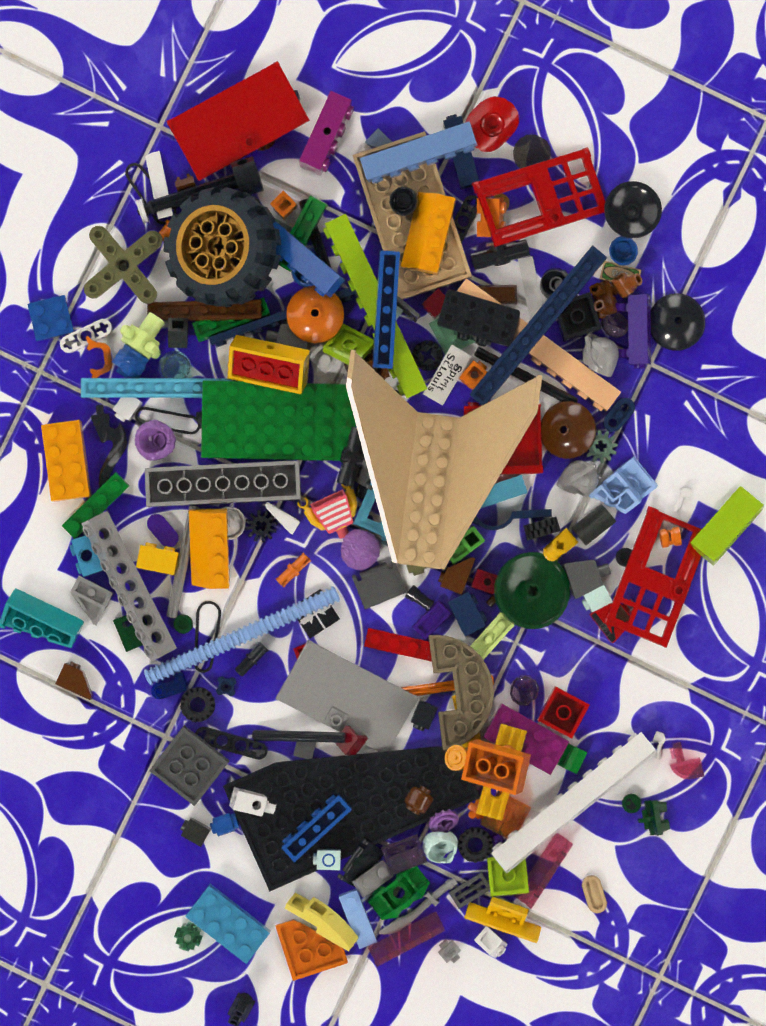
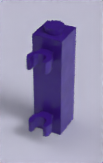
[615,294,651,369]

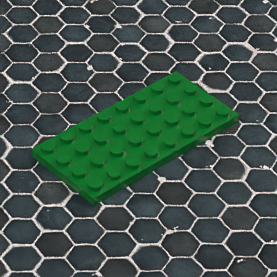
[201,380,355,461]

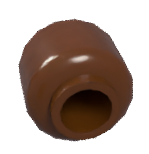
[405,785,433,815]

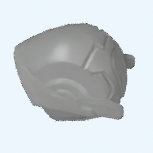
[582,336,619,377]
[556,460,602,497]

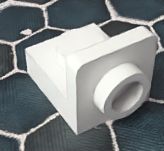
[309,344,338,374]
[474,926,508,958]

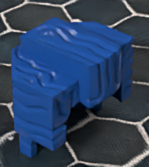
[112,344,149,378]

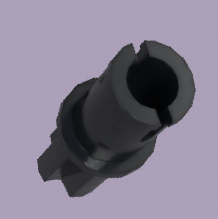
[235,642,269,676]

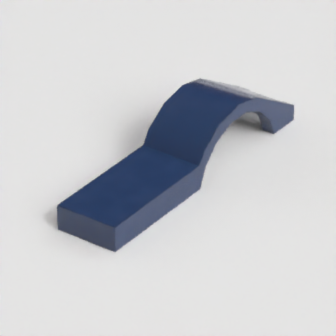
[472,509,552,531]

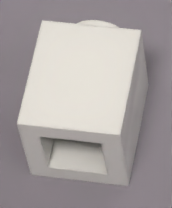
[113,398,143,422]

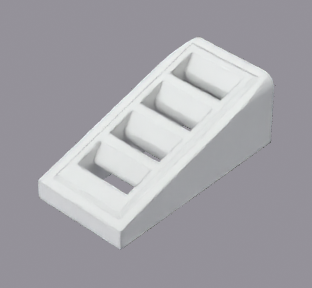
[265,502,300,535]

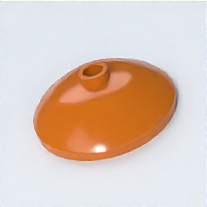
[286,286,344,343]

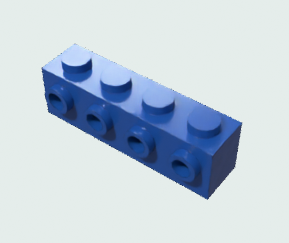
[281,794,352,862]

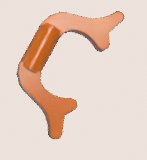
[85,335,112,378]

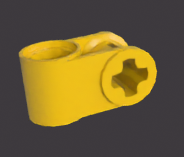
[543,528,579,561]

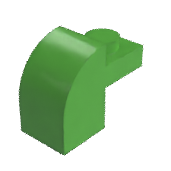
[450,526,485,565]

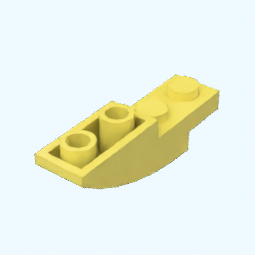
[284,893,358,951]

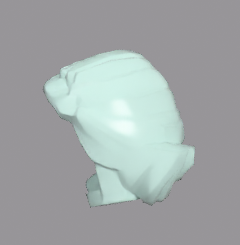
[423,831,458,863]

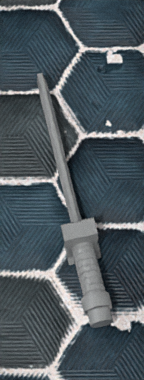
[379,877,458,935]

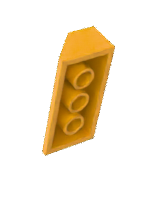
[401,192,456,276]
[189,508,230,589]

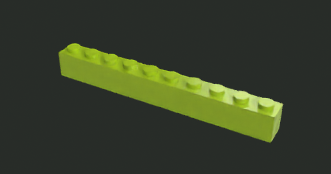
[323,214,428,398]

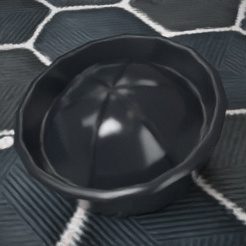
[540,268,568,299]

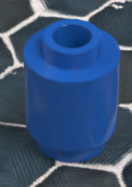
[210,813,240,837]

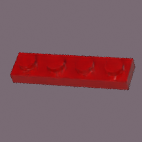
[364,628,432,662]

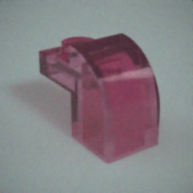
[668,741,704,779]

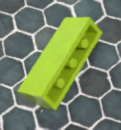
[691,486,764,566]

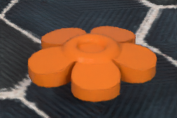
[468,798,483,819]

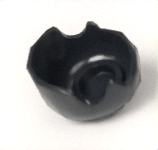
[389,186,419,216]

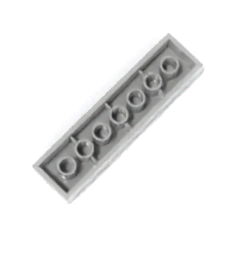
[145,460,301,507]

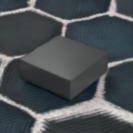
[293,742,316,760]

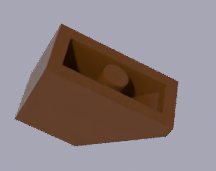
[438,557,475,595]
[55,661,93,700]

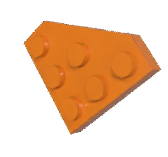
[275,919,348,981]

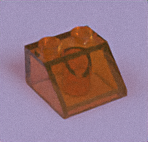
[479,790,531,839]

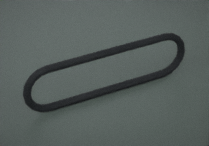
[135,407,200,434]

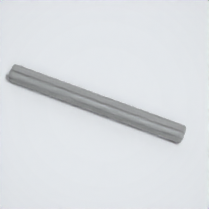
[167,505,199,618]

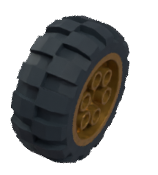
[163,187,281,307]

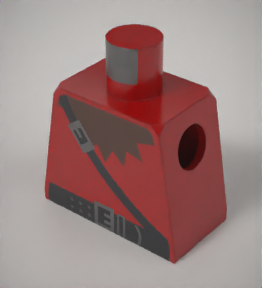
[589,599,633,643]

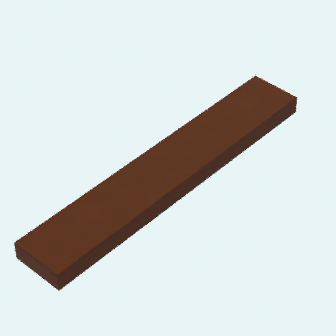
[147,299,262,322]

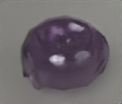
[601,312,628,338]
[509,675,539,706]

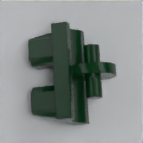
[637,800,670,836]

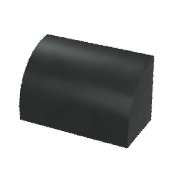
[571,504,617,546]

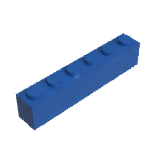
[273,221,345,298]
[372,250,400,369]

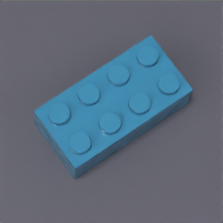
[185,884,271,964]

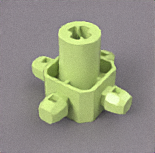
[120,312,165,360]

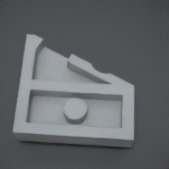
[70,575,113,626]

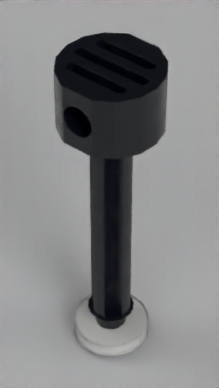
[136,156,264,225]

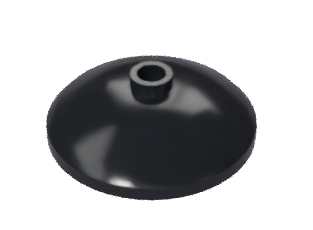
[604,181,662,238]
[651,293,705,351]

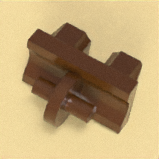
[589,280,617,319]

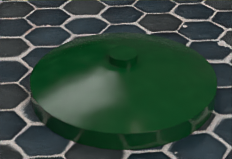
[494,552,570,629]

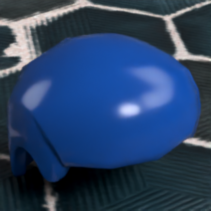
[609,236,638,266]

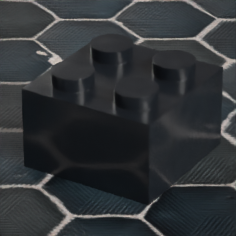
[557,292,602,342]

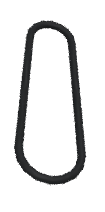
[125,163,177,225]
[194,601,221,673]

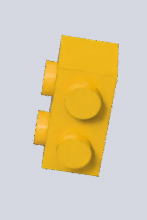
[136,542,179,575]

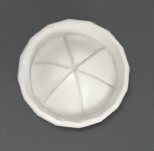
[224,506,246,540]

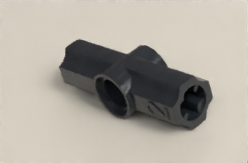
[470,240,530,270]
[337,427,364,487]

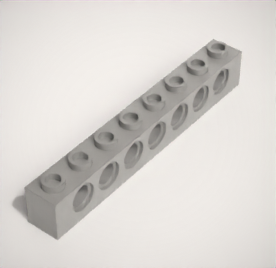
[81,511,177,661]

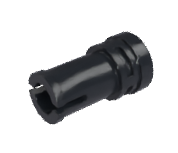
[405,584,434,611]

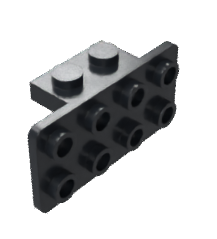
[437,289,520,347]

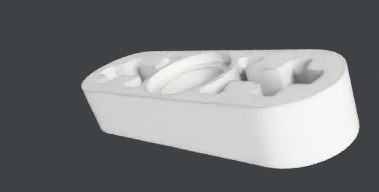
[60,319,113,353]

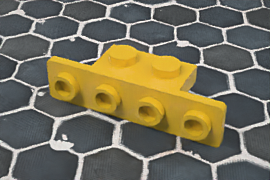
[464,897,541,943]

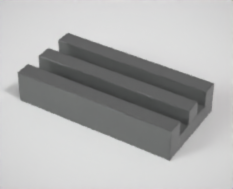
[449,872,490,909]

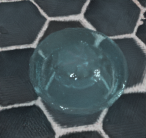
[158,351,192,378]

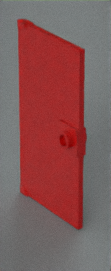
[166,61,310,181]

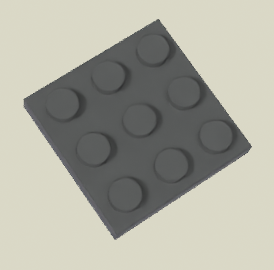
[149,725,230,806]

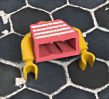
[297,484,358,539]

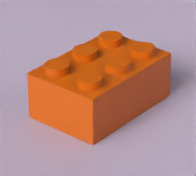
[461,739,531,795]

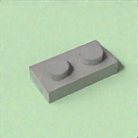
[352,860,394,898]

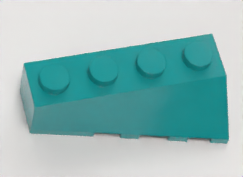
[0,588,84,648]

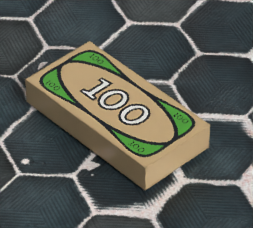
[599,261,641,289]

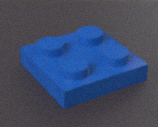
[27,295,74,342]

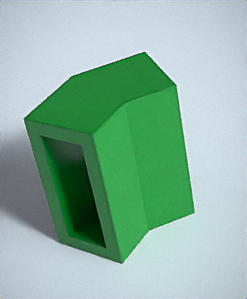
[557,743,587,774]

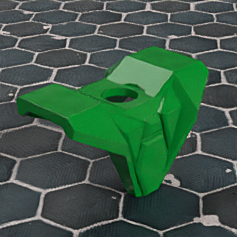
[367,863,430,920]

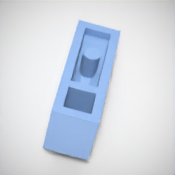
[339,888,377,949]

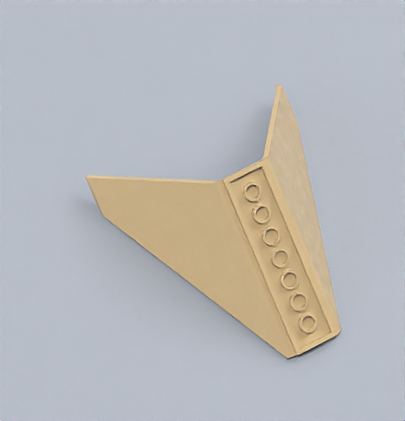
[346,350,542,569]

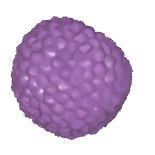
[134,419,176,461]
[341,529,381,570]

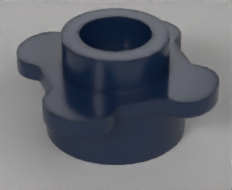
[216,676,236,696]

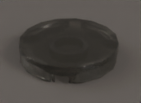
[513,134,551,169]

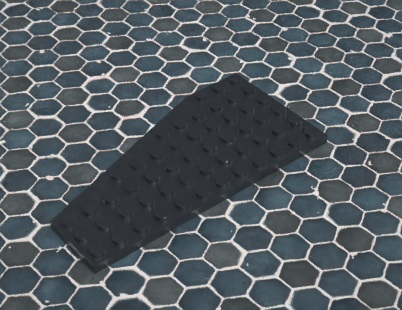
[223,746,480,892]

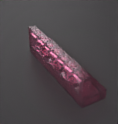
[514,833,573,909]
[368,911,445,967]

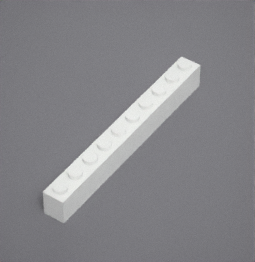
[491,732,656,873]

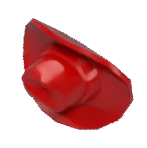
[465,96,519,152]

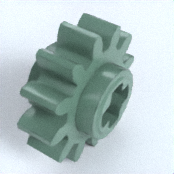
[586,430,618,464]

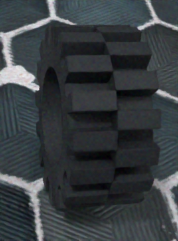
[523,516,561,541]
[180,687,215,722]
[458,827,493,863]

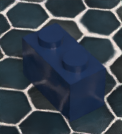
[448,592,487,637]

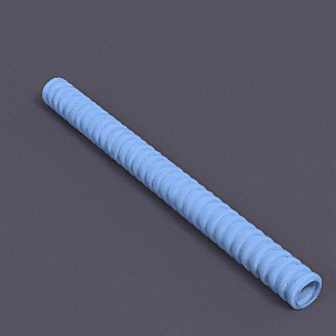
[144,586,340,686]

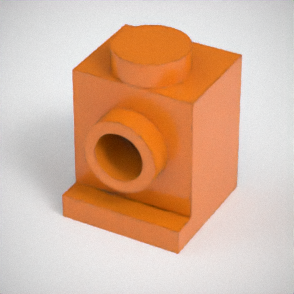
[270,190,297,220]
[459,360,488,390]

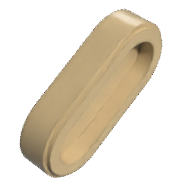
[582,875,607,913]

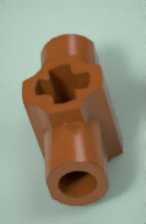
[610,273,642,298]

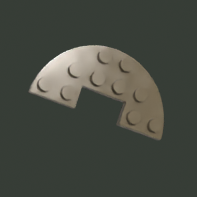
[429,635,494,750]

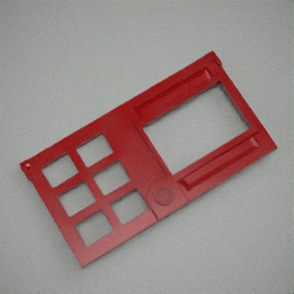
[472,147,605,247]
[604,506,702,648]

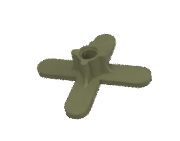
[84,225,163,304]

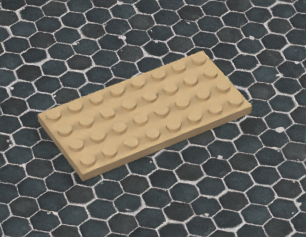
[352,132,472,300]

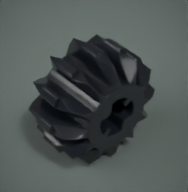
[245,510,278,542]

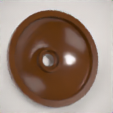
[541,401,596,459]

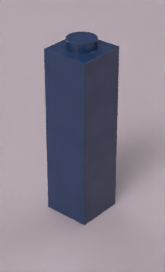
[443,114,479,190]

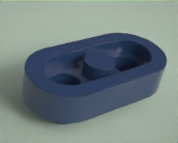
[603,398,635,432]

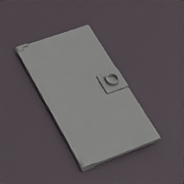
[276,640,419,752]

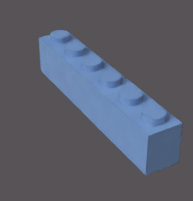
[360,121,478,184]

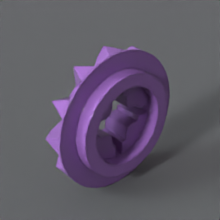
[428,809,459,832]

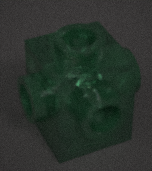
[174,922,203,952]

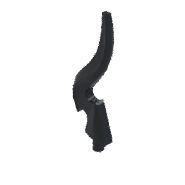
[91,405,127,488]

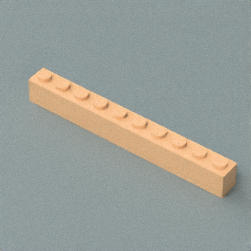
[457,278,621,412]

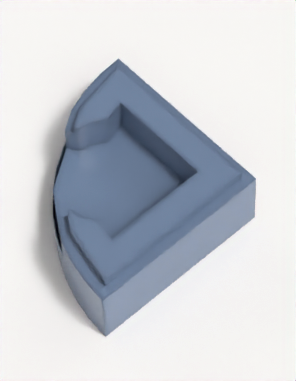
[365,128,392,148]

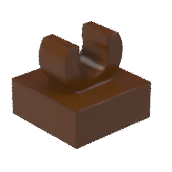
[175,174,196,192]

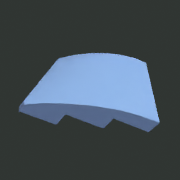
[589,456,658,514]

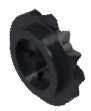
[412,340,443,371]

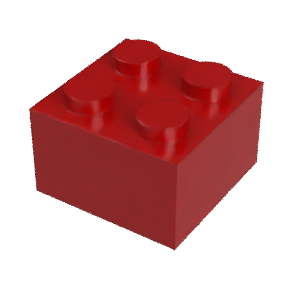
[537,686,590,739]

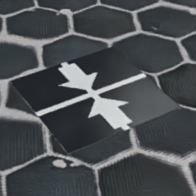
[297,589,340,639]

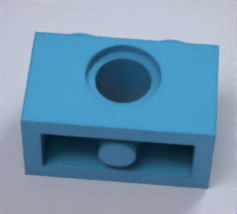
[69,536,103,577]

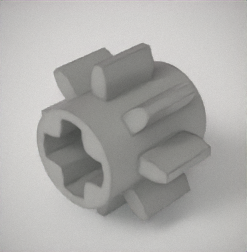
[438,939,461,963]

